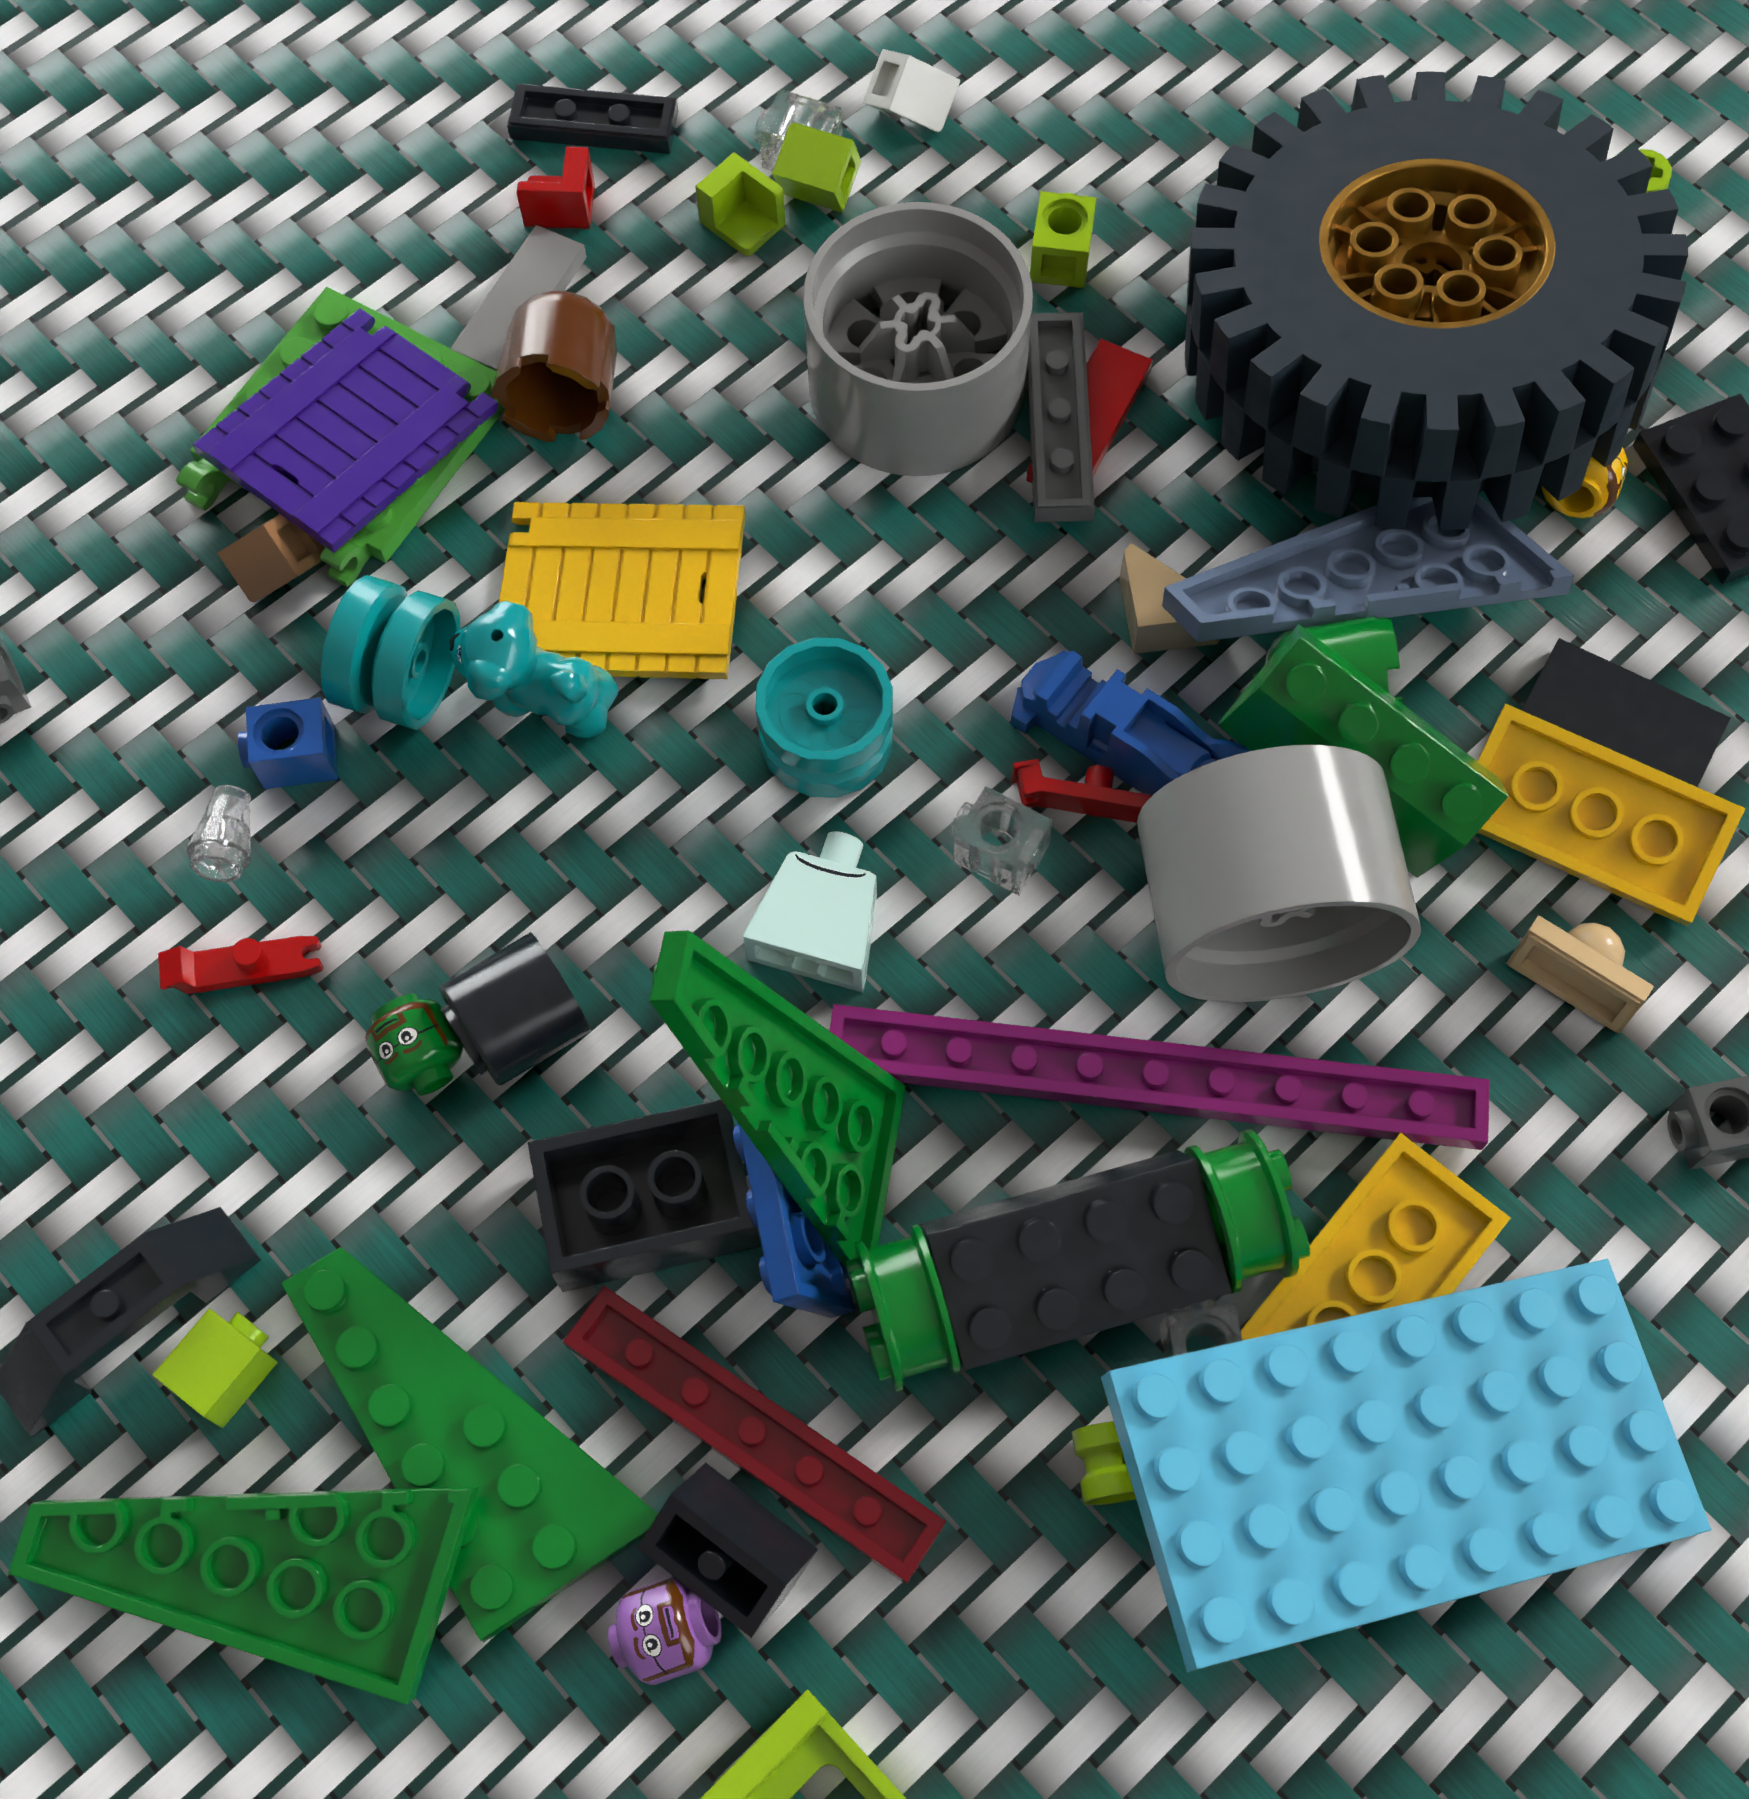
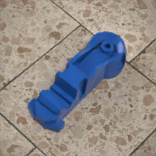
[1010,650,1250,796]

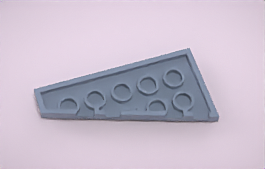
[1162,494,1574,642]

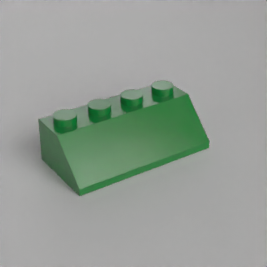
[1218,624,1509,878]

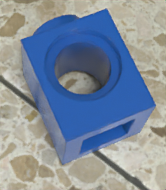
[238,697,338,789]

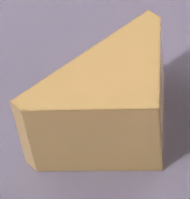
[1119,543,1221,654]

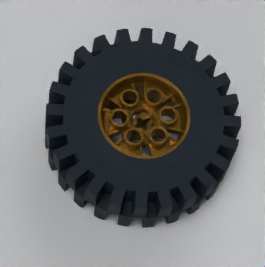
[1185,71,1688,530]

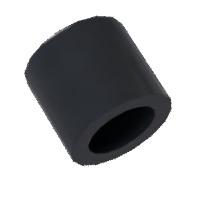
[439,932,591,1085]

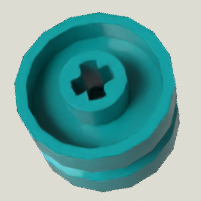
[320,575,461,730]
[755,638,893,798]

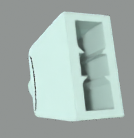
[743,831,877,993]

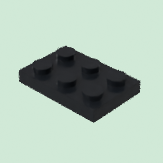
[1632,393,1749,585]

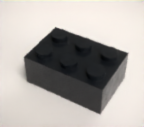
[527,1099,761,1292]

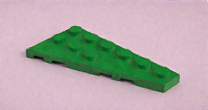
[649,930,906,1268]
[281,1247,658,1642]

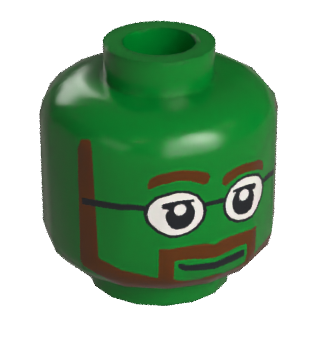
[365,994,463,1096]

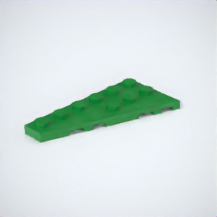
[8,1486,479,1705]

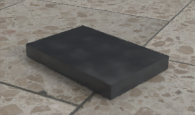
[1521,638,1731,787]

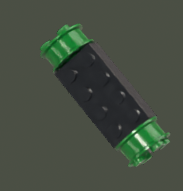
[845,1129,1310,1392]

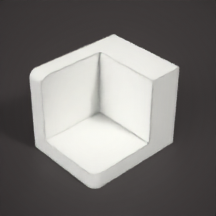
[863,49,961,132]

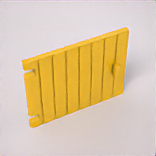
[499,502,746,679]

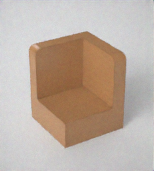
[217,514,325,602]

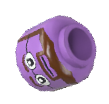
[608,1577,721,1685]

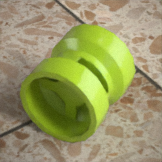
[1072,1421,1136,1505]

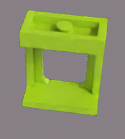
[700,1689,906,1799]

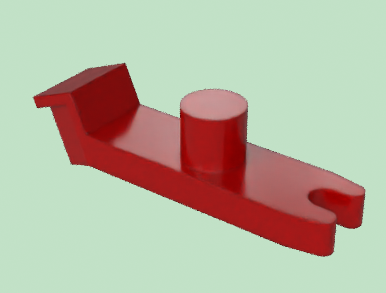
[1012,759,1152,823]
[158,936,324,994]

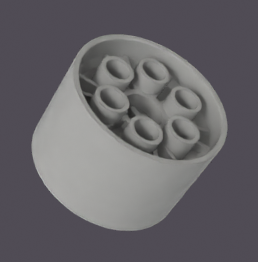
[803,202,1033,476]
[1137,745,1421,1002]

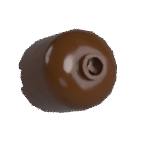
[491,291,617,442]

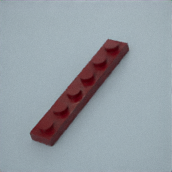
[563,1286,946,1585]

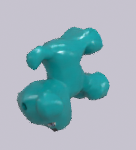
[450,601,618,739]

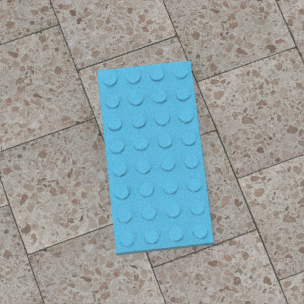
[1101,1259,1712,1672]

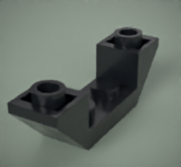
[0,1207,262,1437]

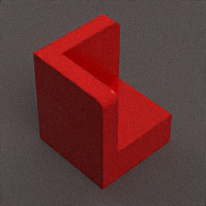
[516,146,595,229]

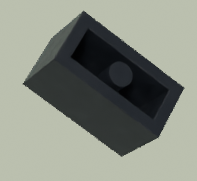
[637,1462,818,1638]

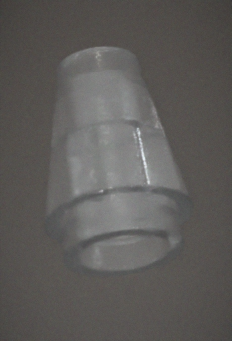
[187,785,251,882]

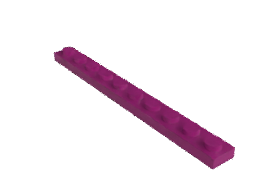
[829,1004,1490,1150]

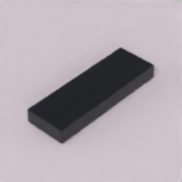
[507,83,679,154]

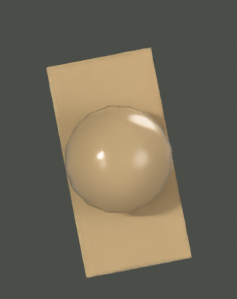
[1506,915,1654,1034]

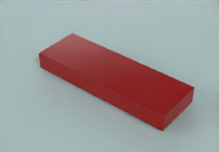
[1026,339,1153,483]

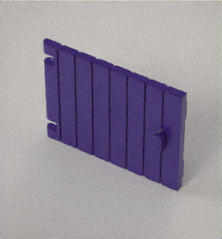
[193,308,498,553]

